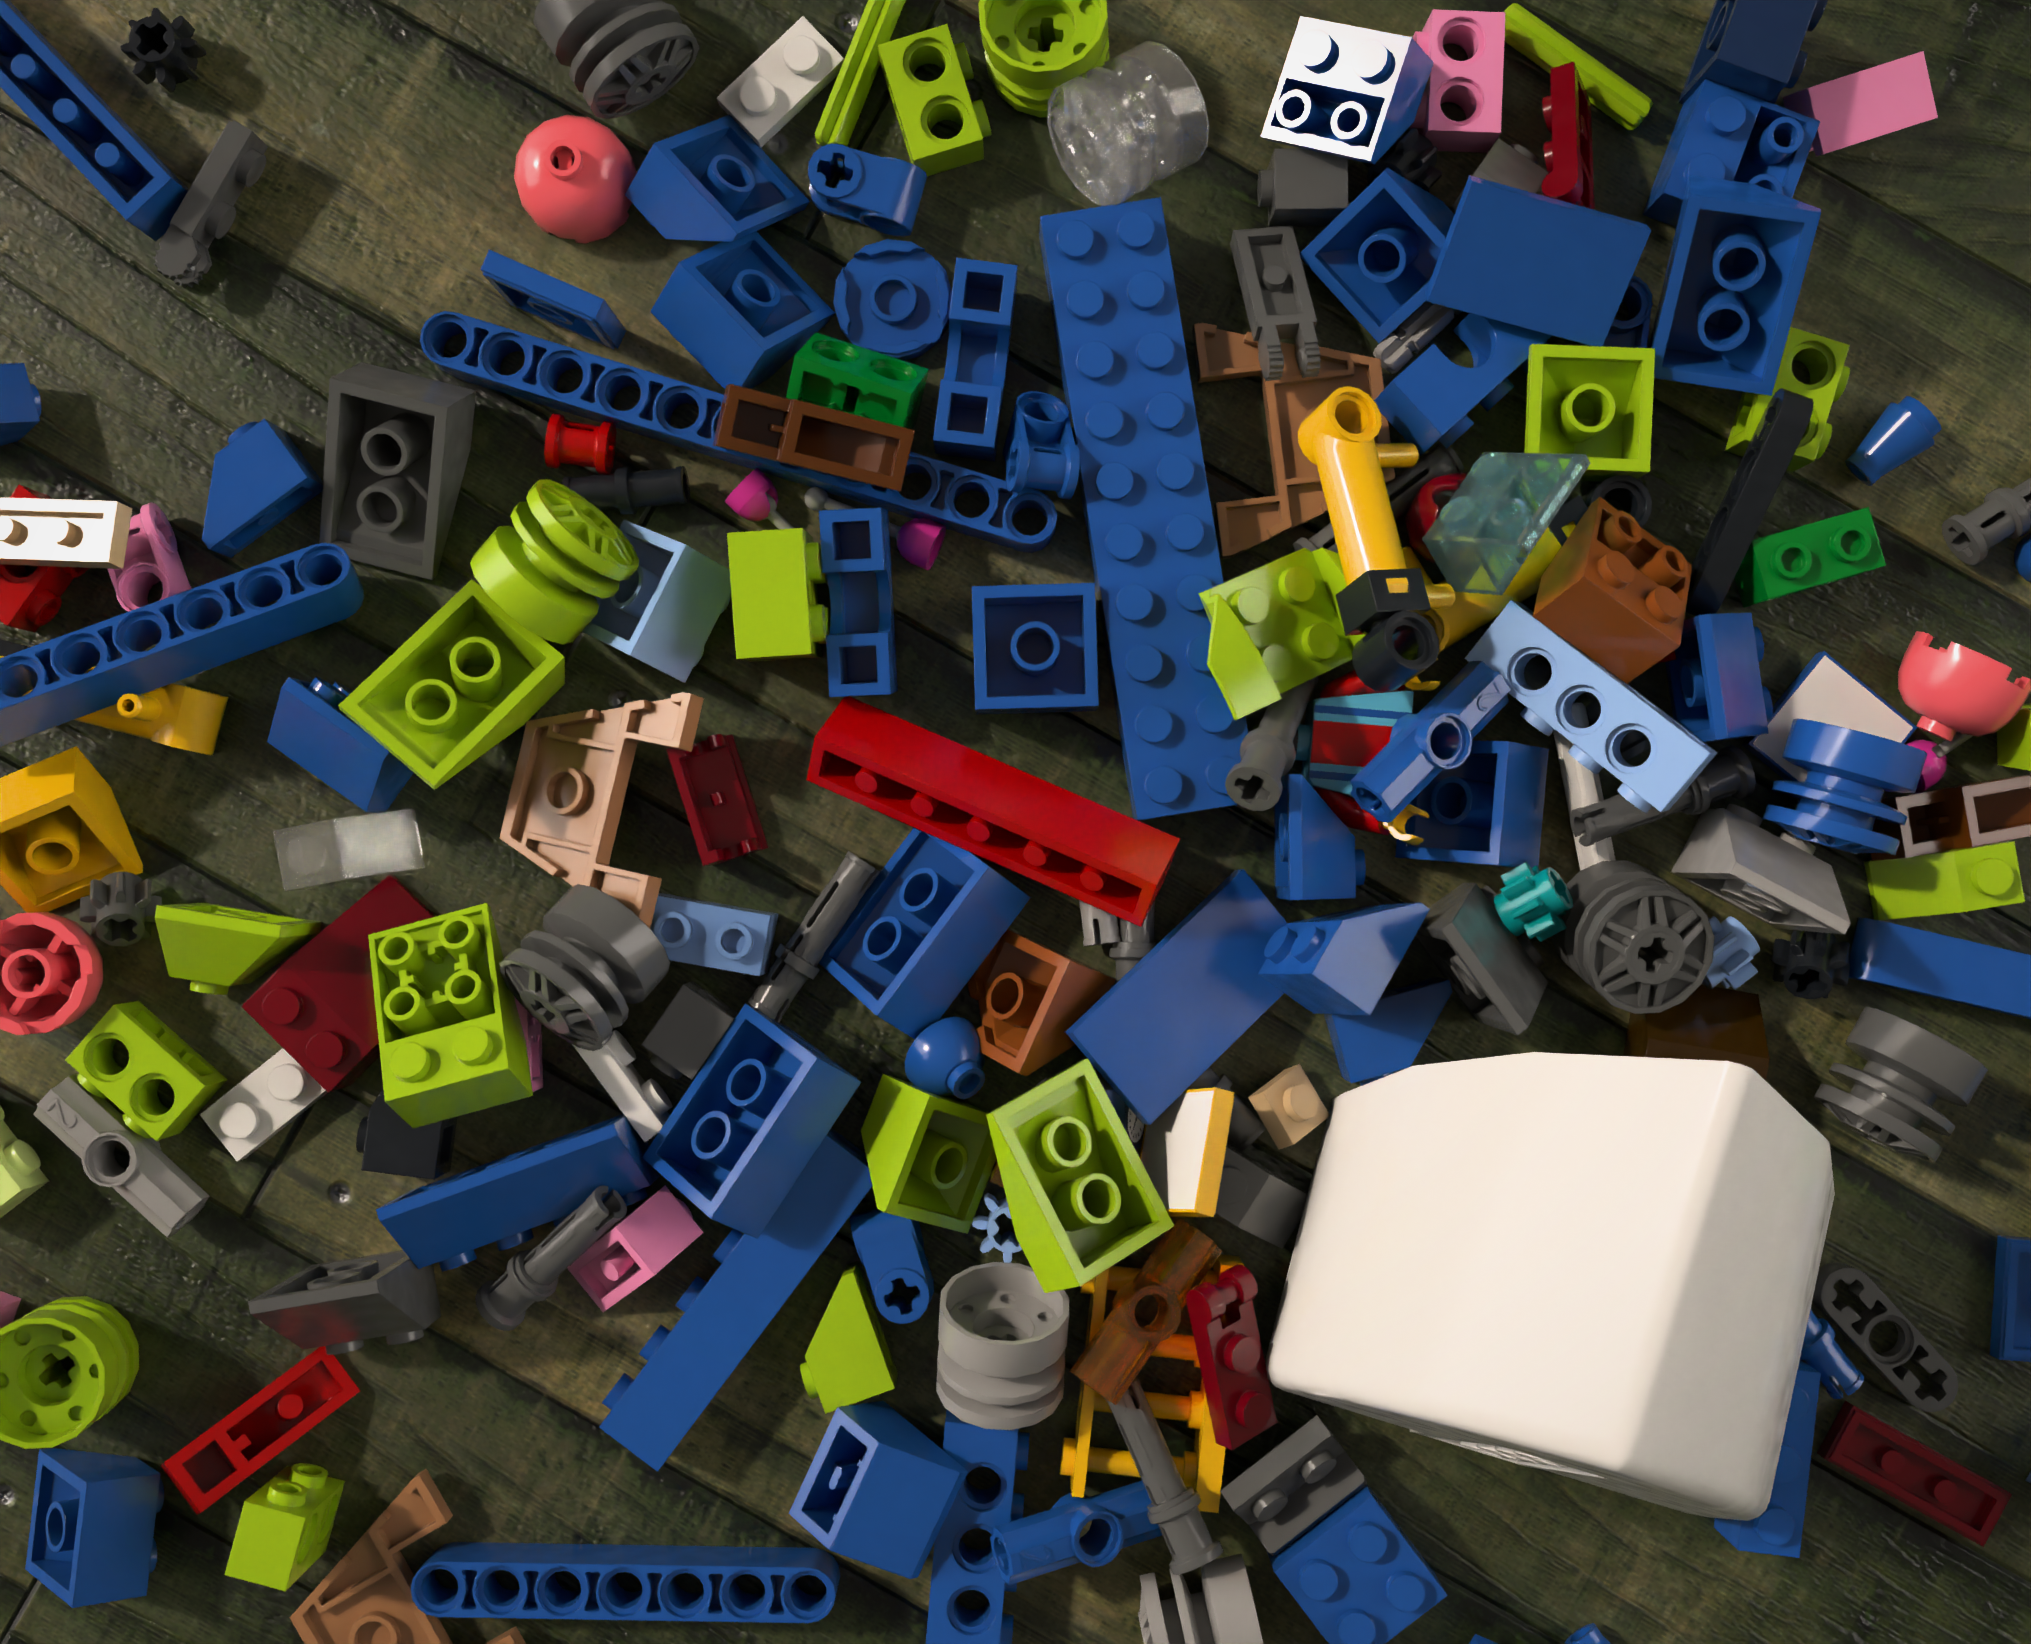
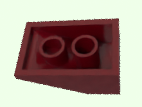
[241,874,436,1093]

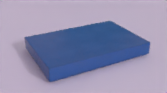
[1425,175,1651,346]

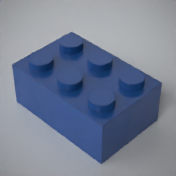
[642,1003,861,1239]

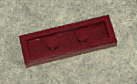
[1817,1401,2012,1547]

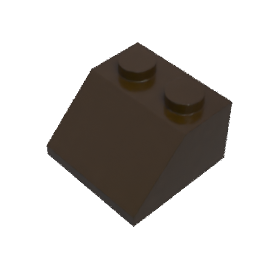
[1623,985,1770,1081]

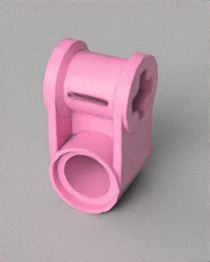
[107,503,192,612]

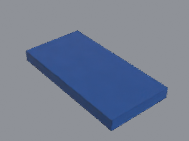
[1066,869,1287,1125]

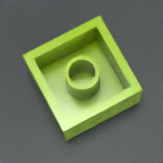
[727,528,831,662]

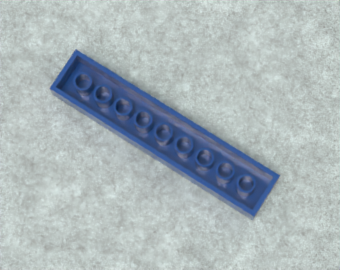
[1039,197,1248,821]

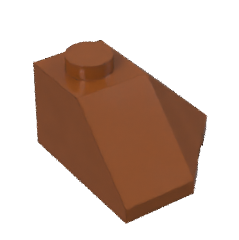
[968,929,1116,1076]

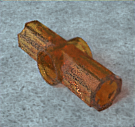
[1069,1218,1223,1406]

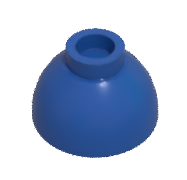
[904,1017,985,1099]

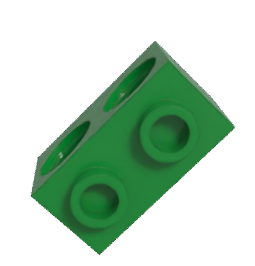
[786,332,929,429]
[1735,507,1886,608]

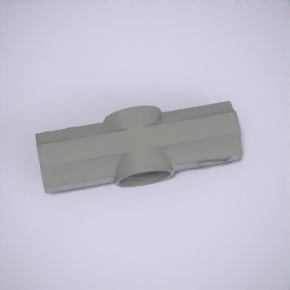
[33,1074,210,1238]

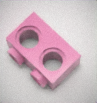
[1409,9,1506,153]

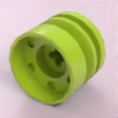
[978,0,1110,118]
[470,479,639,645]
[0,1296,139,1449]

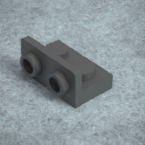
[1220,1415,1367,1556]

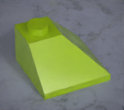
[1524,344,1655,482]
[155,903,322,995]
[861,1074,996,1234]

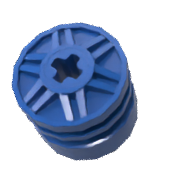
[1763,719,1927,855]

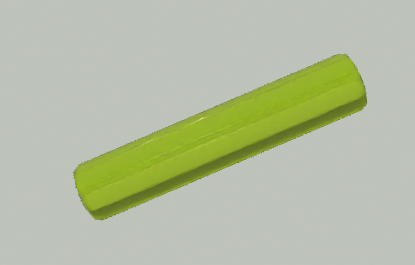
[815,0,906,147]
[1504,3,1653,130]

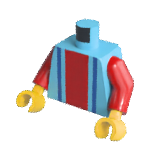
[1293,658,1440,845]

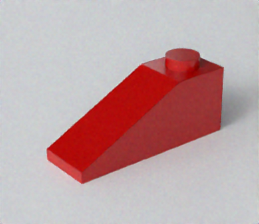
[161,1346,360,1514]

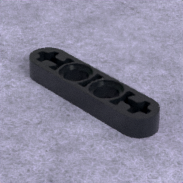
[1685,388,1814,616]

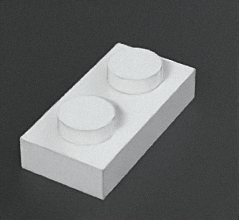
[717,16,844,148]
[572,1030,672,1142]
[200,1048,328,1162]

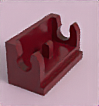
[666,734,769,866]

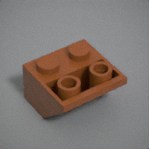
[1533,497,1692,684]

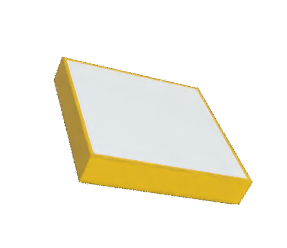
[1140,1087,1235,1217]

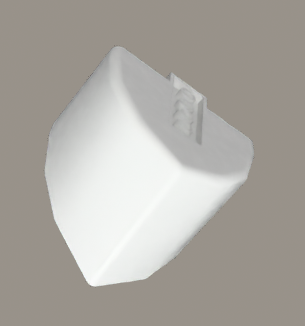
[1265,1052,1835,1521]

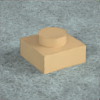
[1248,1064,1330,1150]

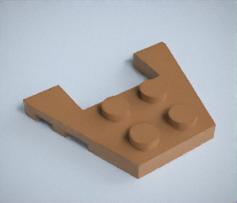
[1192,323,1395,560]
[499,692,704,928]
[290,1469,526,1644]

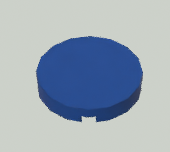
[833,239,952,361]

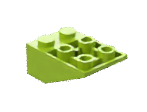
[368,903,533,1128]

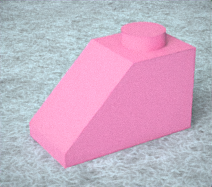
[567,1185,704,1312]

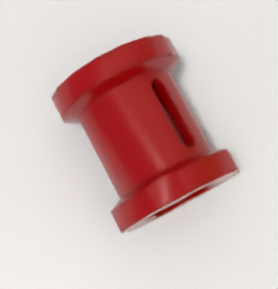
[544,414,616,474]

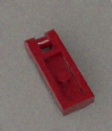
[1541,62,1595,210]
[1186,1264,1277,1450]

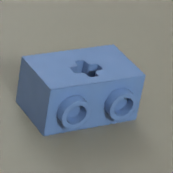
[650,893,778,976]

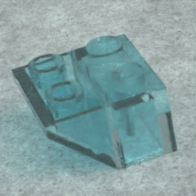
[1422,452,1591,595]

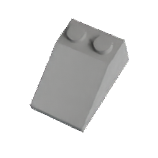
[1670,804,1851,934]

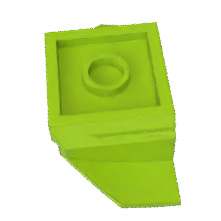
[1198,548,1365,720]

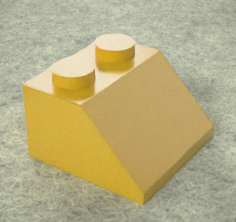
[0,746,143,913]

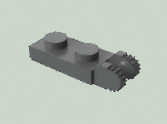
[153,120,268,288]
[1230,226,1321,381]

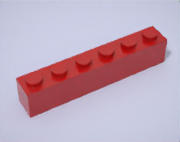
[806,696,1180,927]

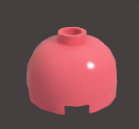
[514,115,637,244]
[1898,631,2031,742]
[0,912,103,1035]

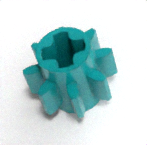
[1494,862,1573,942]

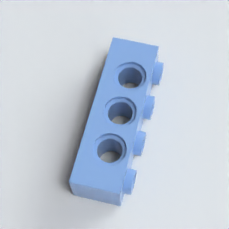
[1465,600,1717,813]

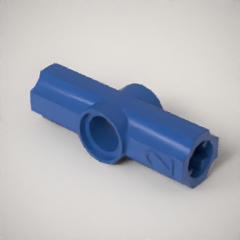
[1350,661,1511,822]
[990,1481,1162,1585]

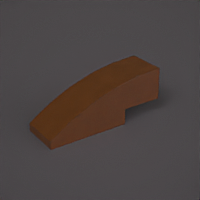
[713,384,915,492]
[1870,774,2031,861]

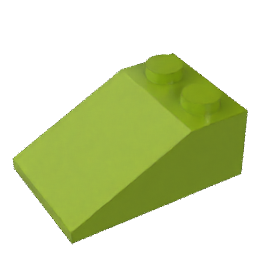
[338,579,565,790]
[986,1058,1174,1293]

